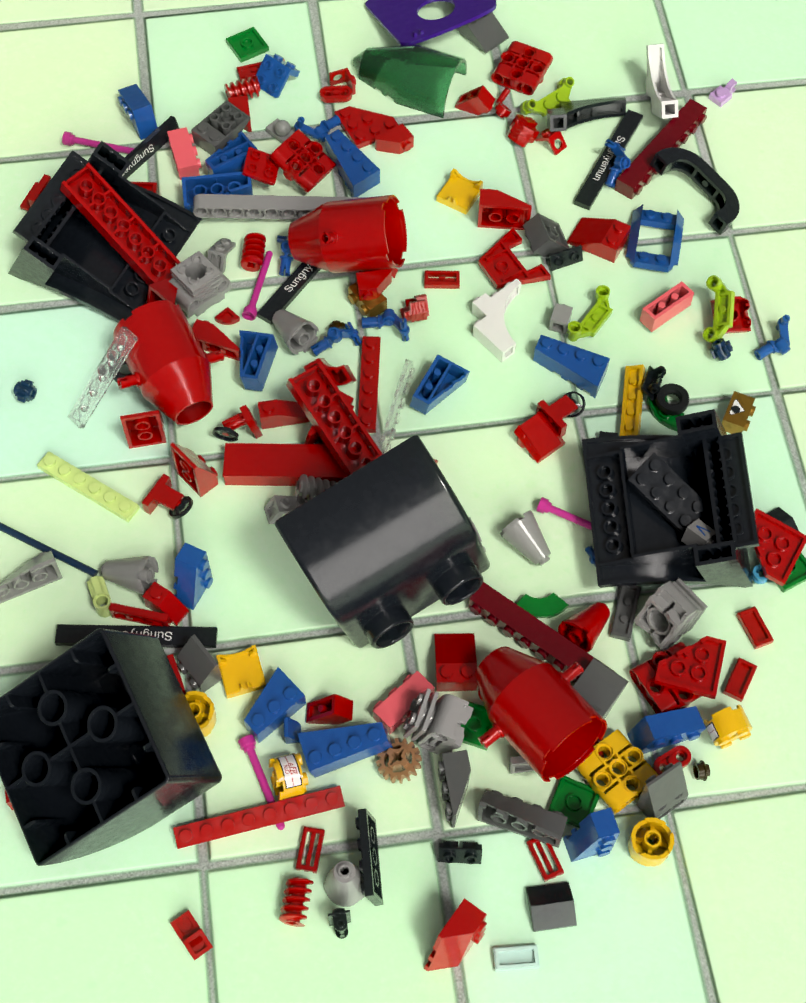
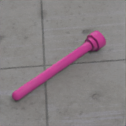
[62,131,135,154]
[242,251,273,321]
[536,497,592,530]
[238,735,285,830]

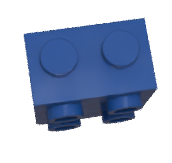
[256,53,300,98]

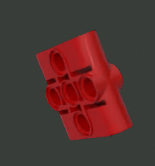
[491,41,553,95]
[270,129,336,193]
[629,642,702,714]

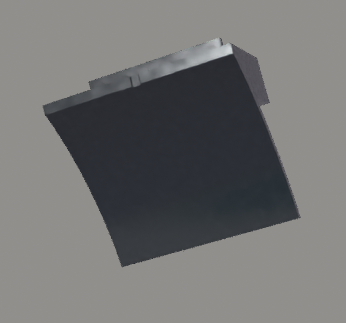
[8,141,202,323]
[582,409,760,588]

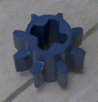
[710,338,733,361]
[13,379,37,403]

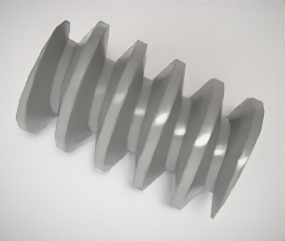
[295,474,336,500]

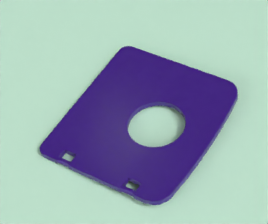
[365,0,497,46]

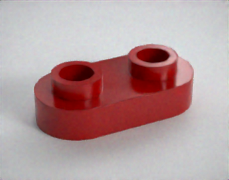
[320,85,352,103]
[652,745,691,775]

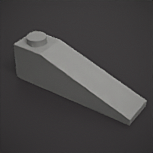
[0,551,63,604]

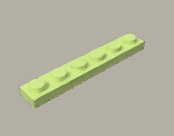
[37,451,140,523]

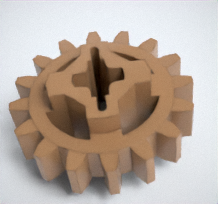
[376,738,422,784]

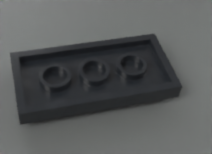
[627,453,711,535]
[355,808,383,906]

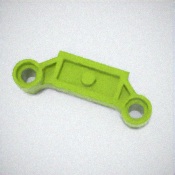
[520,77,574,117]
[702,275,735,343]
[567,285,613,342]

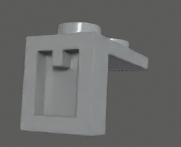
[207,238,236,273]
[264,495,308,524]

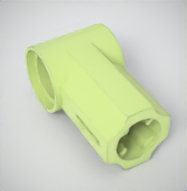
[87,576,112,618]

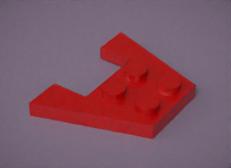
[478,228,551,289]

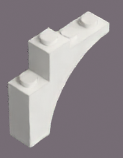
[645,43,678,119]
[472,279,521,363]

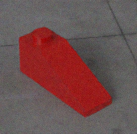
[192,319,241,361]
[258,399,310,429]

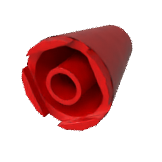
[558,602,610,652]

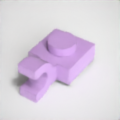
[708,78,737,108]

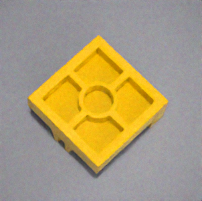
[436,168,483,214]
[216,645,266,699]

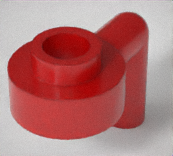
[495,87,512,118]

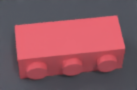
[167,127,202,180]
[640,281,694,332]
[373,671,435,734]

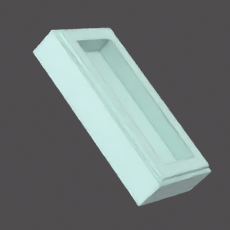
[493,945,540,972]

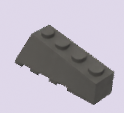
[477,790,568,848]

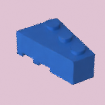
[409,355,470,415]
[244,667,306,743]
[627,706,706,754]

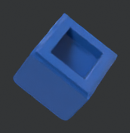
[284,717,301,744]

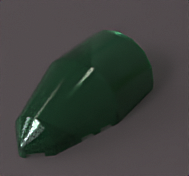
[353,45,467,118]

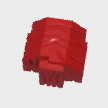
[507,114,540,147]
[400,294,430,322]

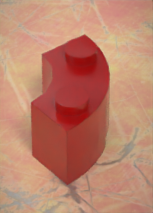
[304,358,357,386]

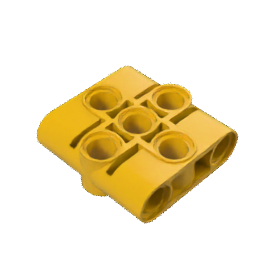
[576,729,659,814]

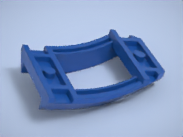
[626,204,684,273]

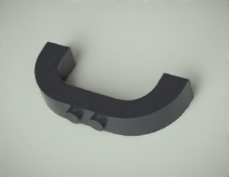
[650,147,740,235]

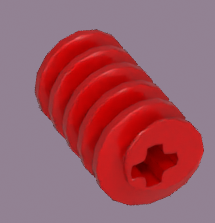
[224,76,260,99]
[240,233,266,272]
[279,877,314,927]

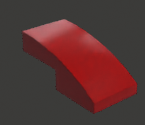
[170,910,213,961]

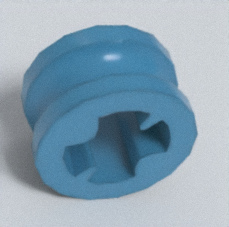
[751,564,768,584]

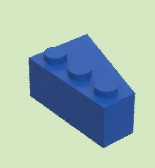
[117,84,158,140]
[205,131,258,175]
[239,330,278,391]
[173,542,213,610]
[563,807,620,862]

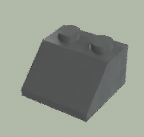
[523,213,569,257]
[177,634,222,693]

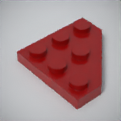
[334,106,398,149]
[754,508,806,587]
[654,636,727,699]

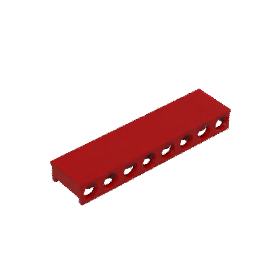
[60,163,181,286]
[286,362,383,476]
[223,443,347,486]

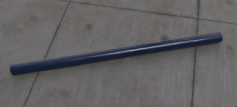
[0,522,98,577]

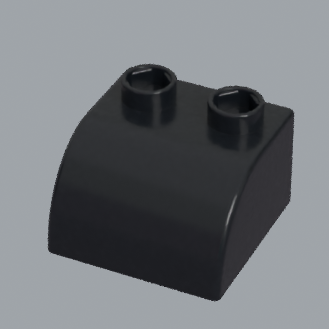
[275,435,490,649]
[0,628,222,866]

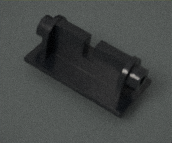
[546,245,583,271]
[641,365,666,401]
[438,840,482,864]
[328,908,351,939]

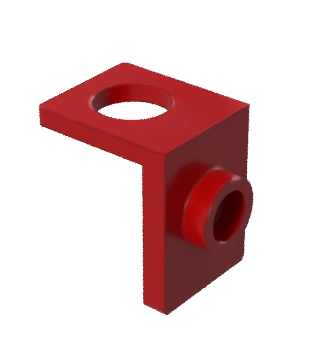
[329,68,356,95]
[535,128,567,155]

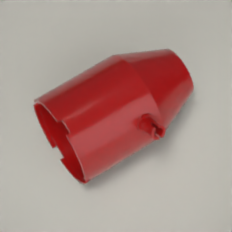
[288,195,407,273]
[113,300,224,425]
[475,646,607,782]

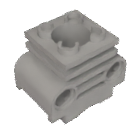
[169,251,231,318]
[634,578,708,651]
[403,688,474,755]

